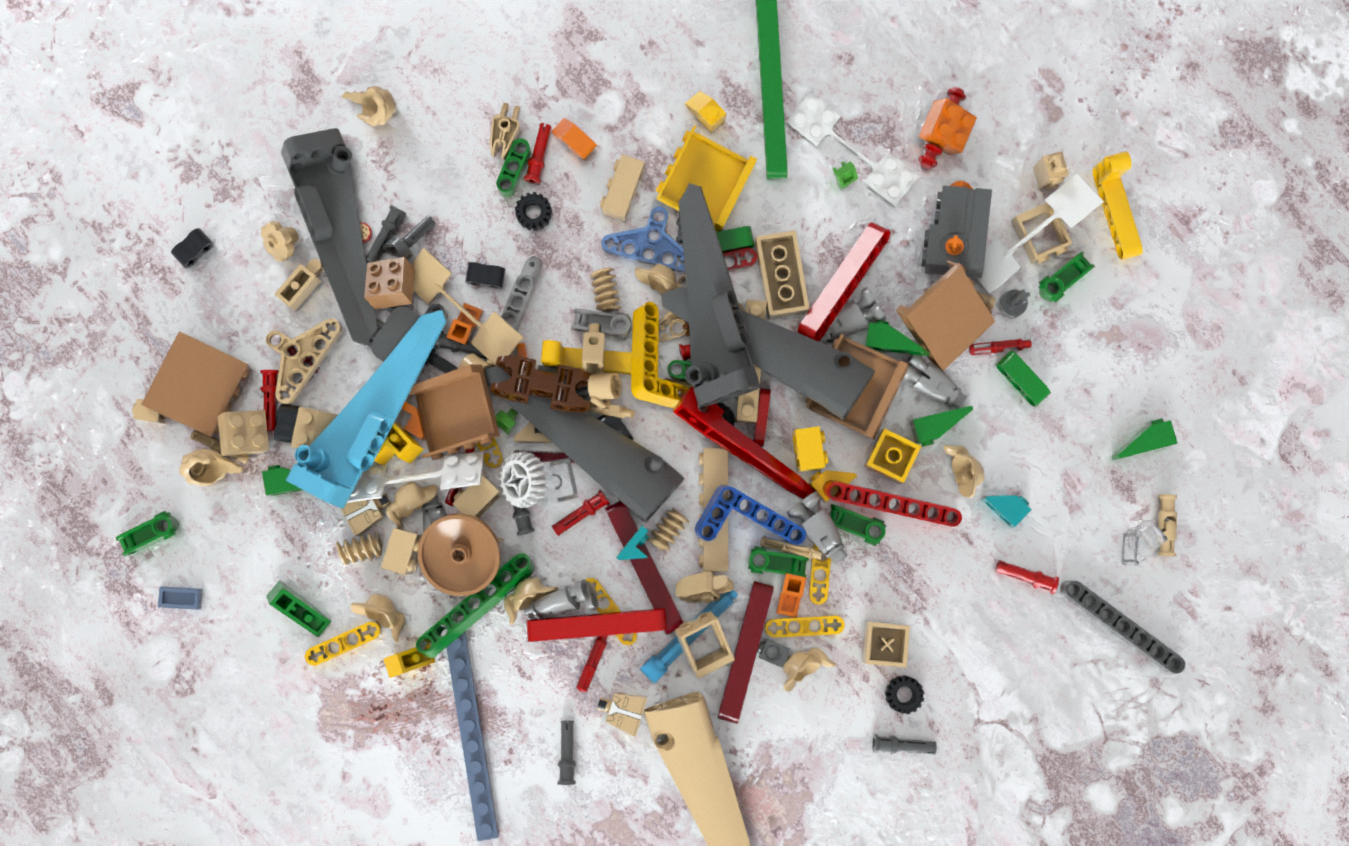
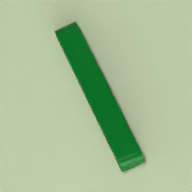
[416,553,535,658]

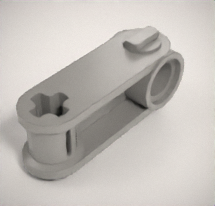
[571,309,631,340]

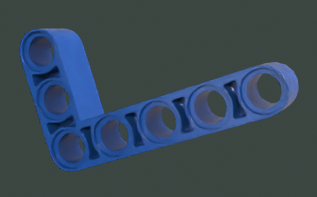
[695,485,806,545]

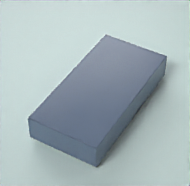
[158,587,202,610]

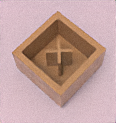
[364,257,415,310]

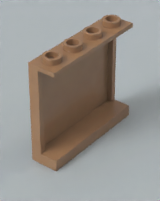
[896,260,995,371]
[141,331,250,437]
[805,334,909,440]
[409,364,500,460]

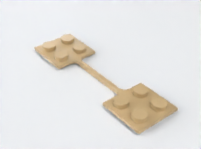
[411,248,523,366]

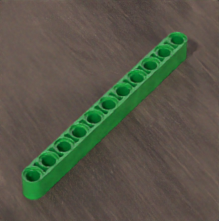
[756,0,787,179]

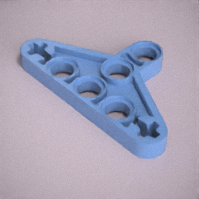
[601,207,685,274]

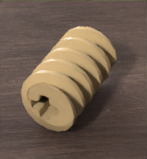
[590,268,621,312]
[647,508,690,552]
[336,531,382,566]

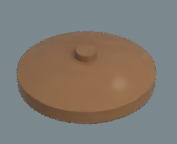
[418,513,501,596]

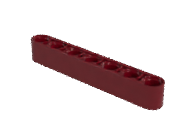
[605,501,684,635]
[717,581,774,724]

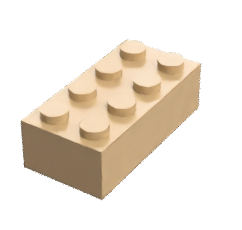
[755,230,810,320]

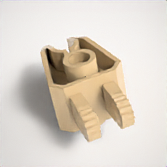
[490,103,522,160]
[676,571,734,603]

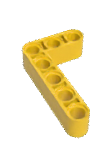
[1092,151,1143,260]
[631,301,688,408]
[541,340,632,375]

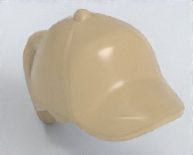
[635,263,683,294]
[943,445,985,498]
[386,482,437,529]
[504,577,558,625]
[351,594,405,642]
[783,648,836,692]

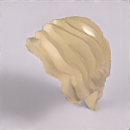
[342,86,396,127]
[180,448,244,486]

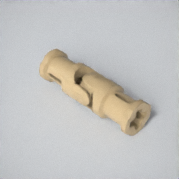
[1157,494,1177,556]

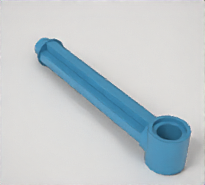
[640,590,738,684]

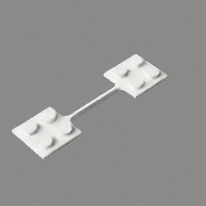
[786,92,919,206]
[976,173,1104,294]
[347,451,484,503]

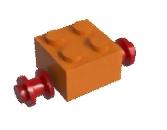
[918,87,977,169]

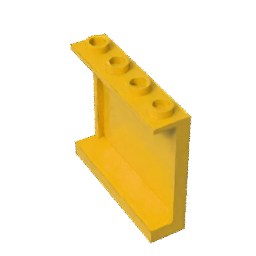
[656,126,757,231]

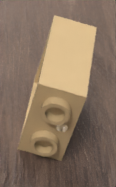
[1011,203,1073,264]
[674,612,735,679]

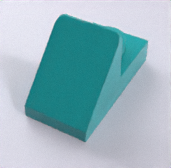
[616,526,649,560]

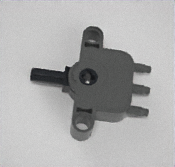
[366,303,458,373]

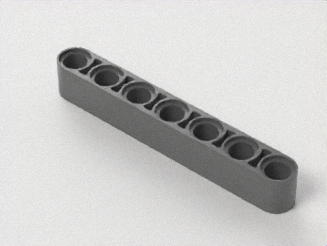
[1060,580,1185,674]

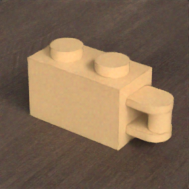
[1033,151,1069,191]
[274,259,324,311]

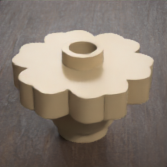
[261,220,299,262]

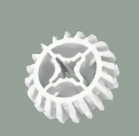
[498,452,548,508]

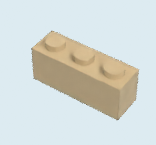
[600,154,645,222]

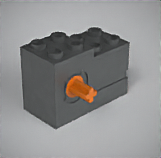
[921,181,992,278]

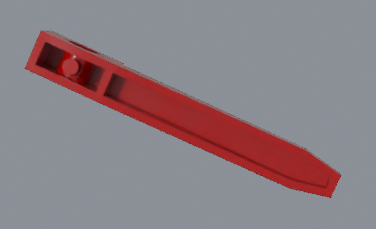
[673,387,815,499]

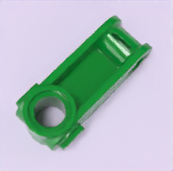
[1038,251,1095,303]
[830,504,887,546]
[116,511,179,557]
[748,546,809,577]

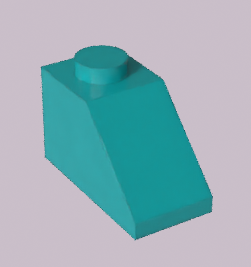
[981,495,1032,528]

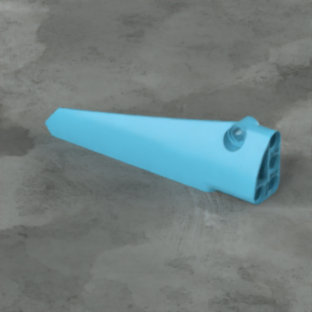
[286,310,447,509]

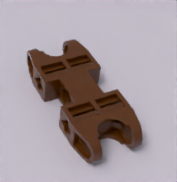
[490,356,591,412]

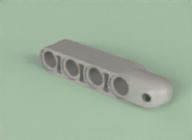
[501,256,542,332]

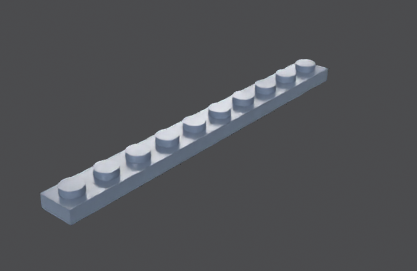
[446,631,499,841]

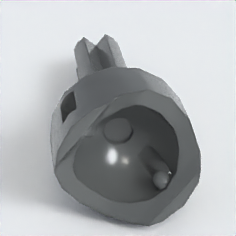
[382,215,436,260]
[999,289,1030,319]

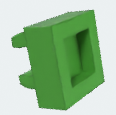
[833,161,858,189]
[495,408,518,435]

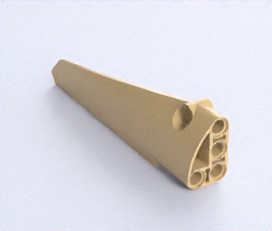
[644,692,751,846]

